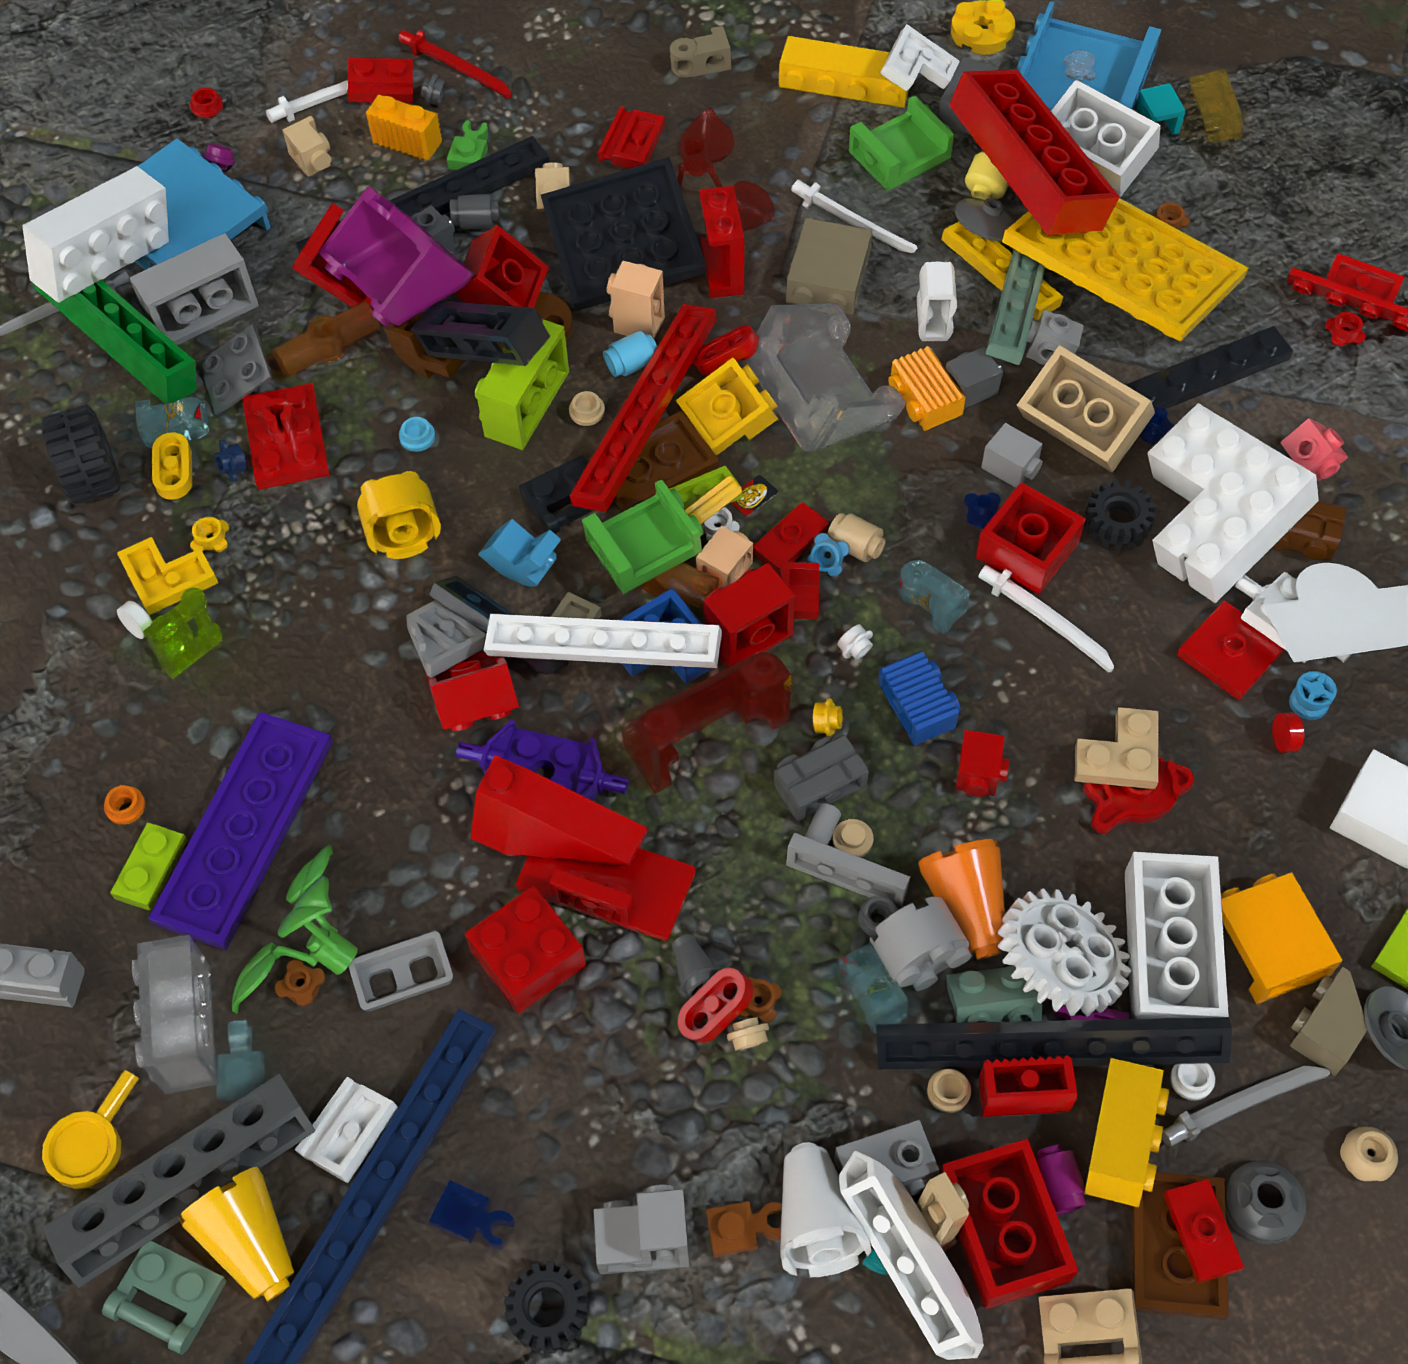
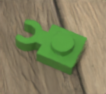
[447,120,489,170]

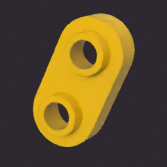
[152,432,192,500]

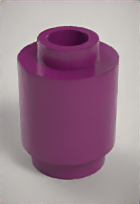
[1036,1144,1086,1215]

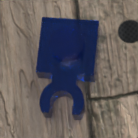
[429,1180,515,1249]

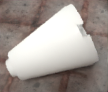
[780,1142,871,1277]

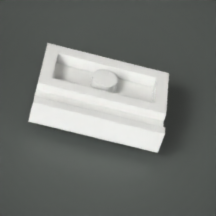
[295,1077,398,1183]

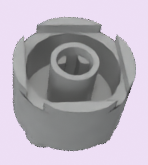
[870,897,972,991]

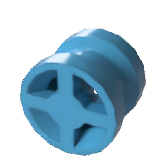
[1289,671,1337,720]

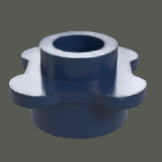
[215,439,246,482]

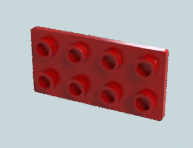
[516,848,696,941]

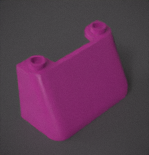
[318,186,474,327]

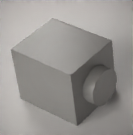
[981,423,1043,488]

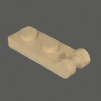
[916,1172,969,1251]

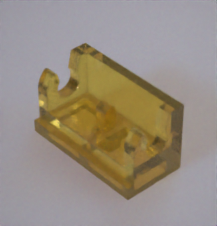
[1189,68,1242,142]

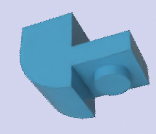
[478,519,561,587]

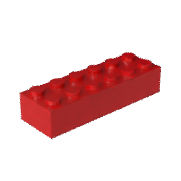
[949,69,1120,235]

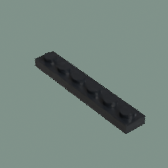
[1125,326,1293,414]

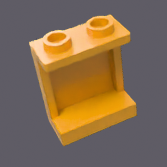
[1221,872,1343,1004]

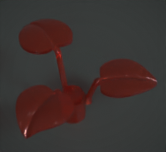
[677,107,774,231]

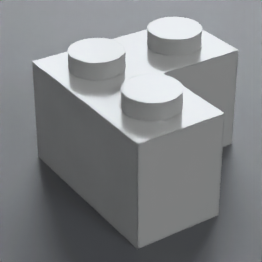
[594,1185,689,1275]

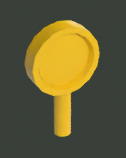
[42,1070,139,1189]

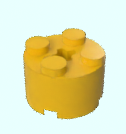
[357,471,441,559]

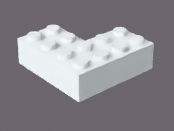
[1147,403,1319,603]

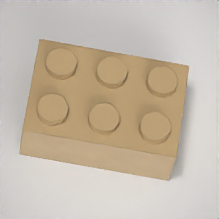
[1017,345,1155,473]

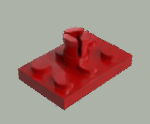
[242,383,330,490]

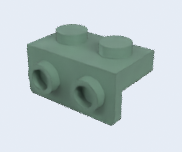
[946,966,1042,1023]

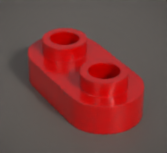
[693,325,759,376]
[678,968,753,1043]

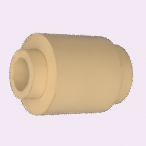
[828,513,886,562]

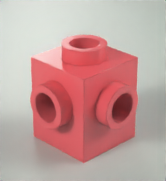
[1280,418,1348,481]

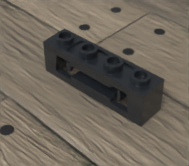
[411,301,551,366]

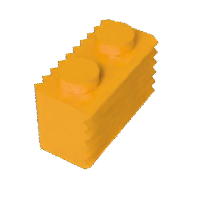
[366,95,442,161]
[888,346,966,431]

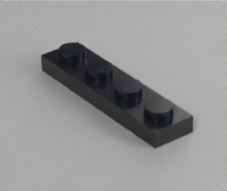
[429,576,569,675]

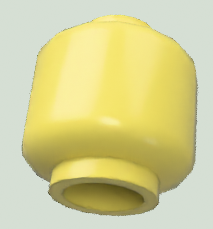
[965,151,1008,200]

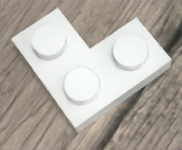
[880,24,960,91]

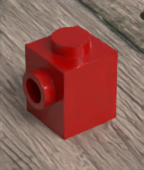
[955,730,1009,797]

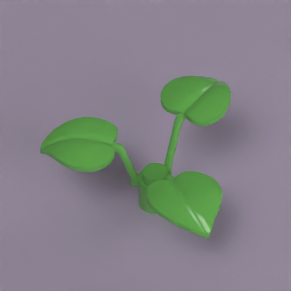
[232,844,358,1014]

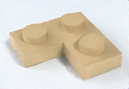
[1074,707,1158,789]

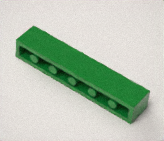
[32,279,197,407]

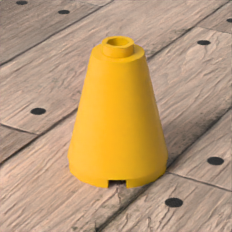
[178,1167,294,1302]

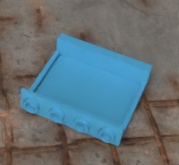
[1017,1,1162,111]
[135,138,271,270]

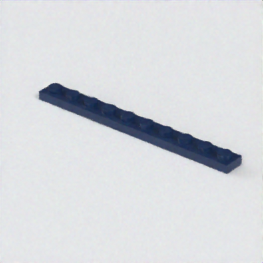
[243,1009,497,1364]

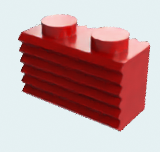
[978,1055,1077,1117]

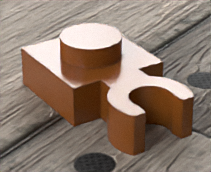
[705,1201,782,1258]

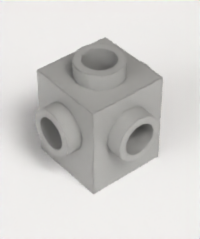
[1026,310,1084,365]

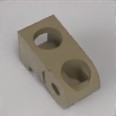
[670,26,731,77]

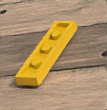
[941,221,1064,321]

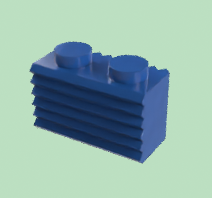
[878,650,961,746]

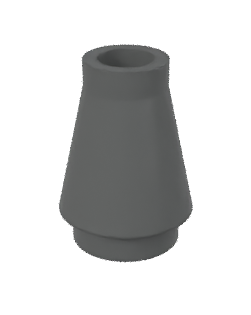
[672,934,718,998]

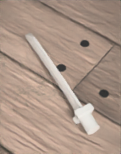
[266,80,348,123]
[791,179,918,253]
[978,565,1114,672]

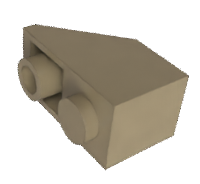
[1290,967,1368,1076]

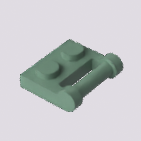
[102,1241,227,1355]

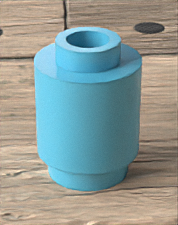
[603,330,657,377]

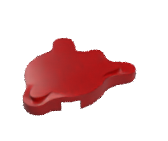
[1083,756,1194,834]

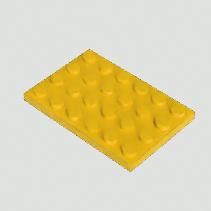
[1002,198,1249,342]

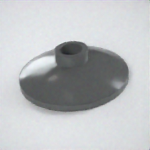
[955,198,1017,242]
[1364,986,1408,1070]

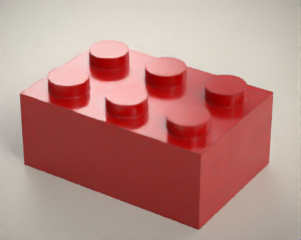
[939,1139,1078,1310]

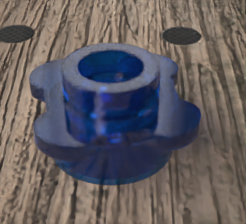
[1139,407,1175,444]
[964,492,1001,528]

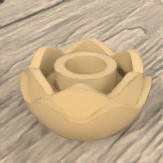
[1340,1126,1398,1181]

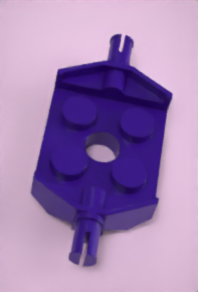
[456,720,629,801]

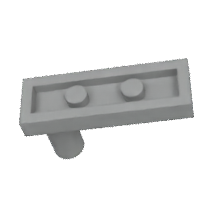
[786,803,910,909]

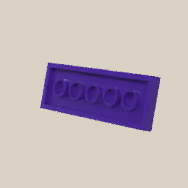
[148,712,333,951]

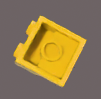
[676,357,778,456]

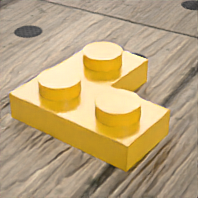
[117,537,218,615]

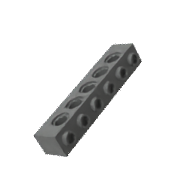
[42,1073,316,1288]

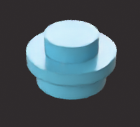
[399,417,435,452]

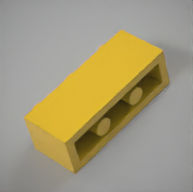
[1084,1058,1169,1207]

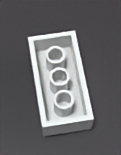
[22,166,169,303]
[1125,852,1229,1019]

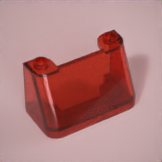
[622,652,792,794]

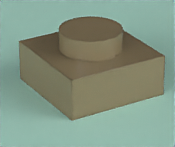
[551,592,602,619]

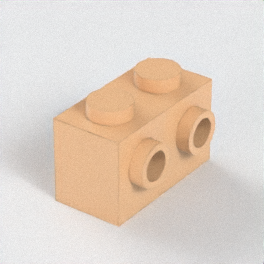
[607,261,665,340]

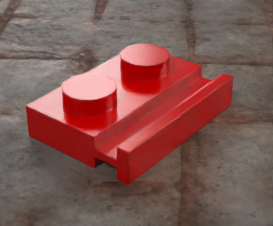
[347,57,413,103]
[598,106,665,169]

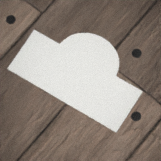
[1262,563,1408,662]

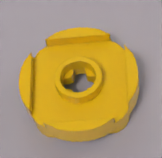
[951,0,1015,55]

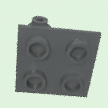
[198,324,276,416]

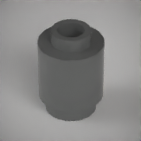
[450,194,500,230]

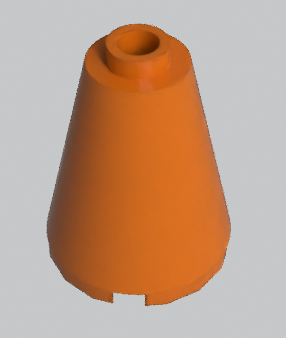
[918,839,1005,960]

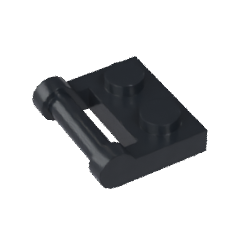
[519,455,615,534]

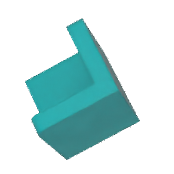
[1135,83,1186,135]

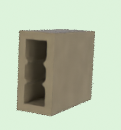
[786,218,872,315]

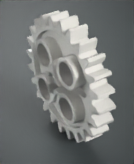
[998,889,1132,1016]

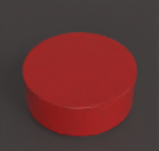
[1272,712,1305,753]

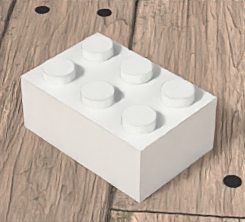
[1051,80,1160,197]

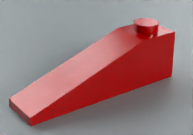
[470,755,649,866]

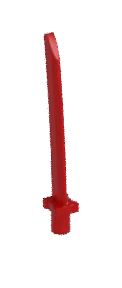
[399,30,511,99]

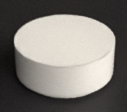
[117,601,154,639]

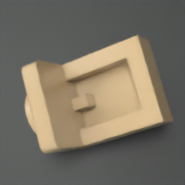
[535,163,571,212]

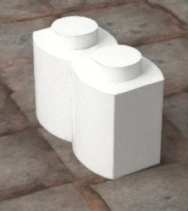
[916,261,957,341]

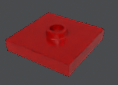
[1176,600,1285,701]

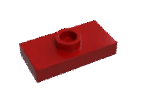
[753,502,830,575]
[1163,1179,1245,1284]

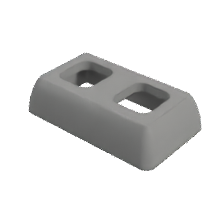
[348,931,453,1012]

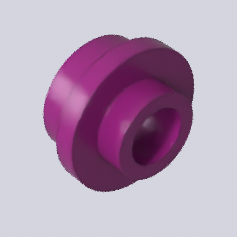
[202,143,236,170]

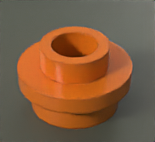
[104,785,146,825]

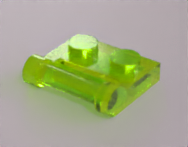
[143,587,223,679]

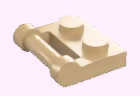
[1039,1289,1143,1364]

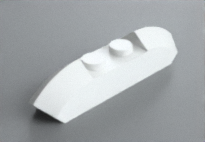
[839,1151,984,1360]

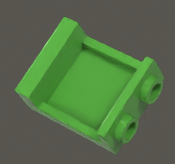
[849,96,954,191]
[582,479,703,594]

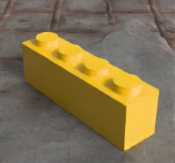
[779,36,910,108]

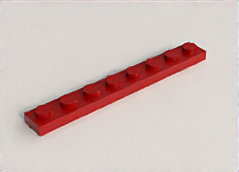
[570,304,717,512]

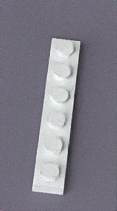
[484,614,722,668]

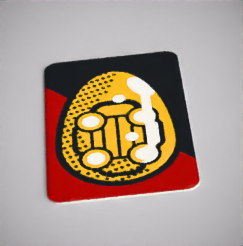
[731,475,778,516]

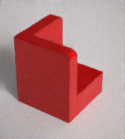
[781,562,820,619]

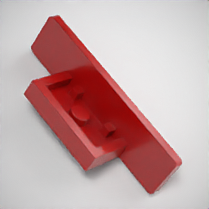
[1287,253,1408,331]

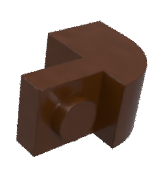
[384,312,466,379]

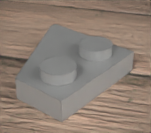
[407,600,486,678]

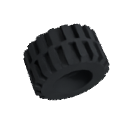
[41,404,121,505]

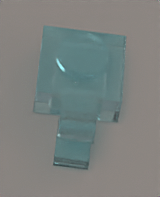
[217,1020,264,1101]

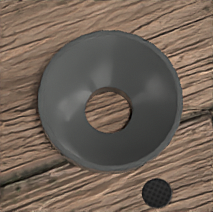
[1225,1161,1306,1245]

